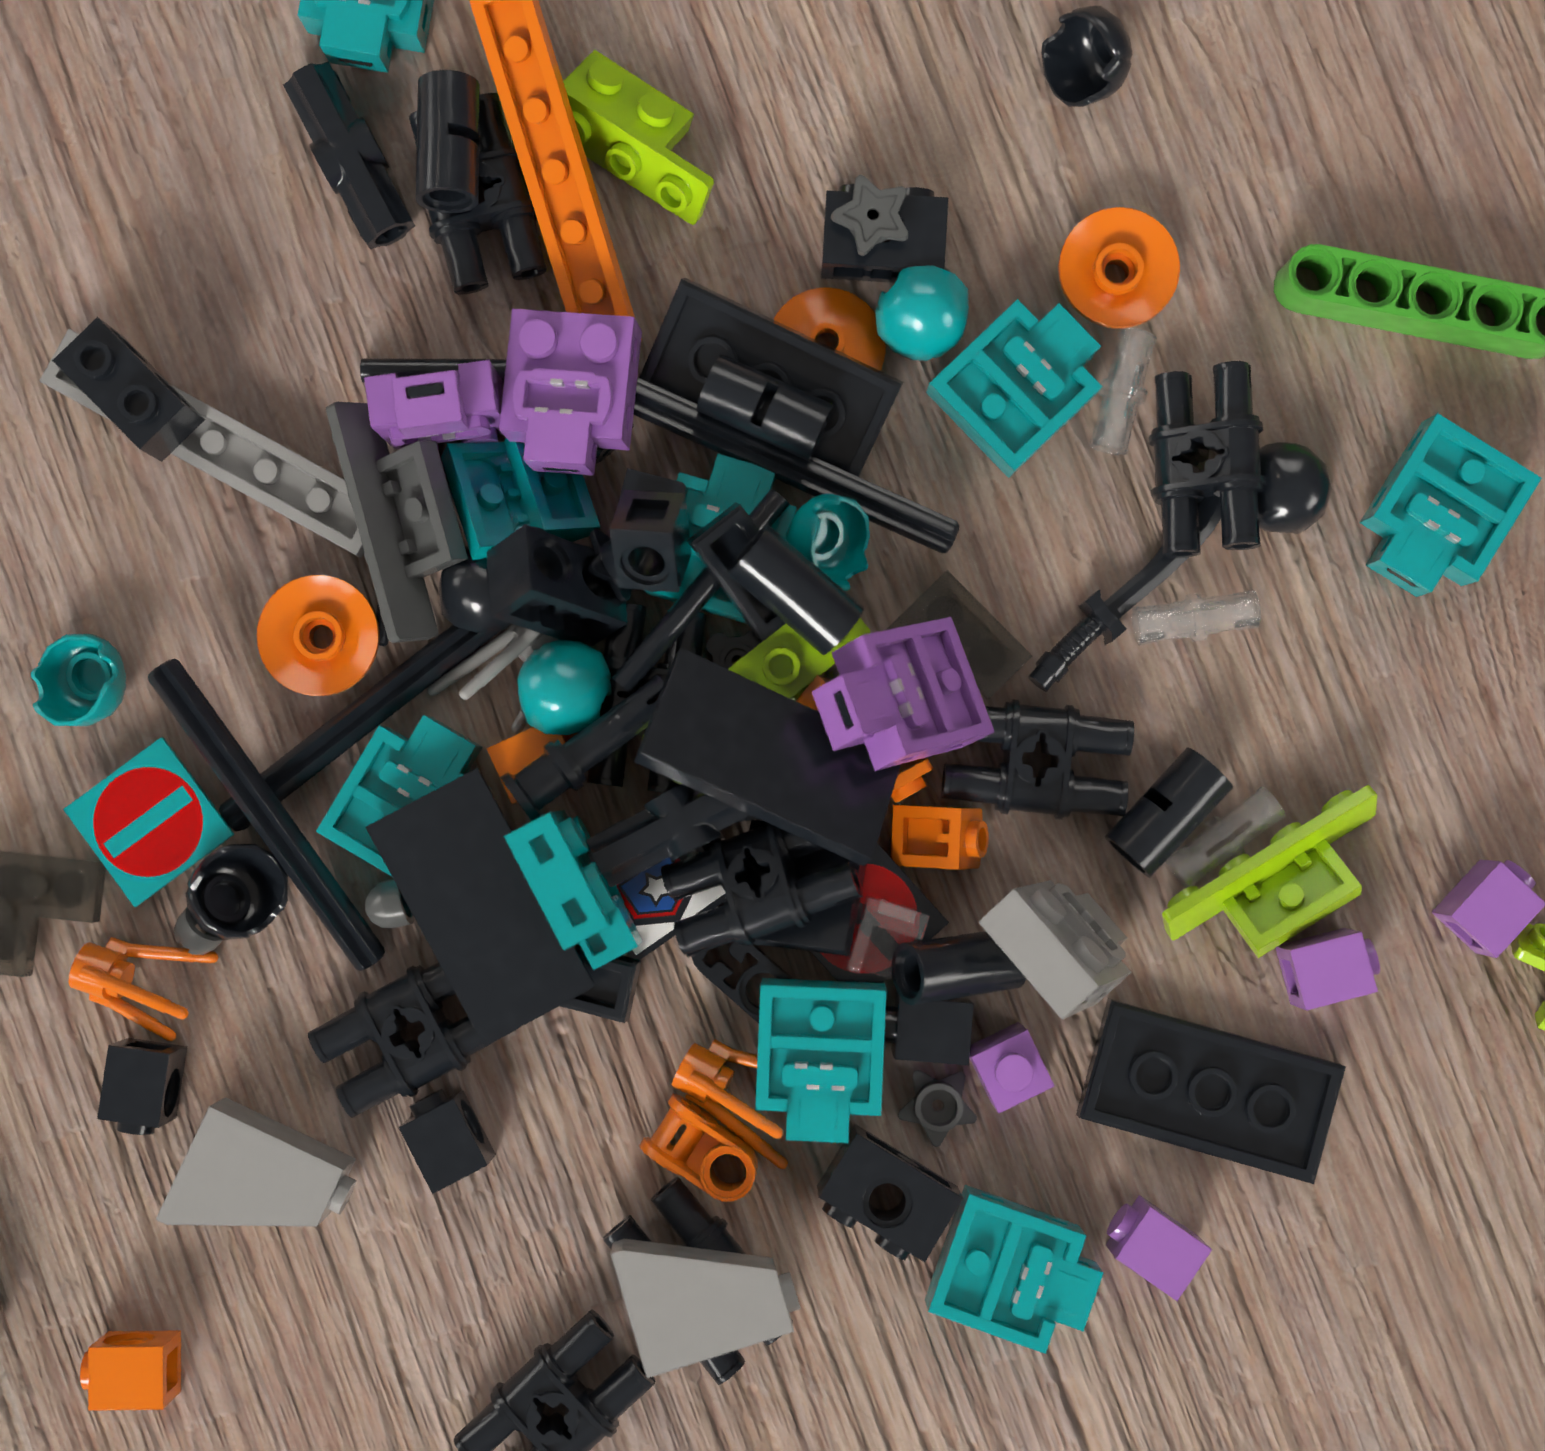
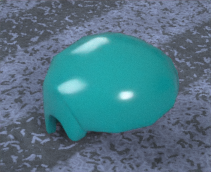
[875,265,969,361]
[786,494,870,591]
[31,634,126,726]
[517,640,612,735]

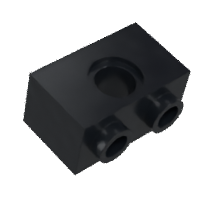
[817,1124,963,1262]

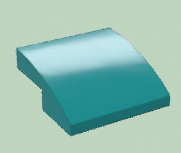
[441,438,600,560]

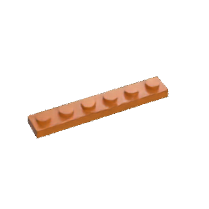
[469,0,642,342]

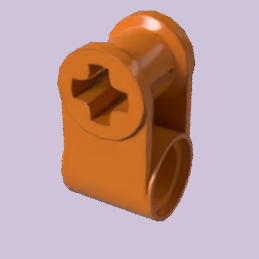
[639,1094,758,1202]

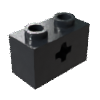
[821,184,949,283]

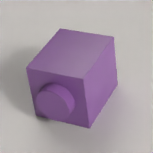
[1431,860,1545,958]
[1276,928,1380,1010]
[970,1022,1055,1113]
[1105,1195,1212,1301]

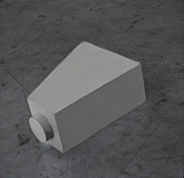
[155,1097,357,1227]
[611,1239,801,1378]

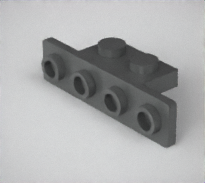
[326,402,468,643]

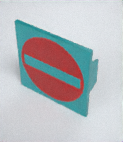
[63,737,235,907]

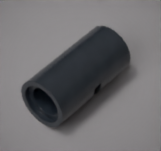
[416,70,480,213]
[696,354,834,461]
[727,524,864,655]
[1105,747,1233,878]
[892,931,1027,1005]

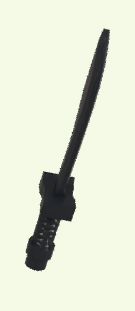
[1028,496,1221,692]

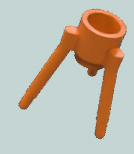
[69,937,219,1042]
[672,1039,788,1169]

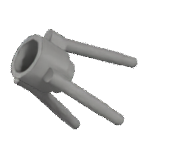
[427,624,560,734]

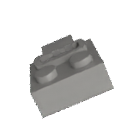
[979,880,1132,1020]

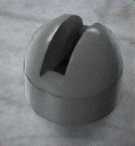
[365,879,414,928]
[173,907,223,955]

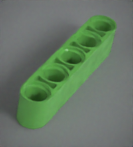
[1274,244,1545,359]

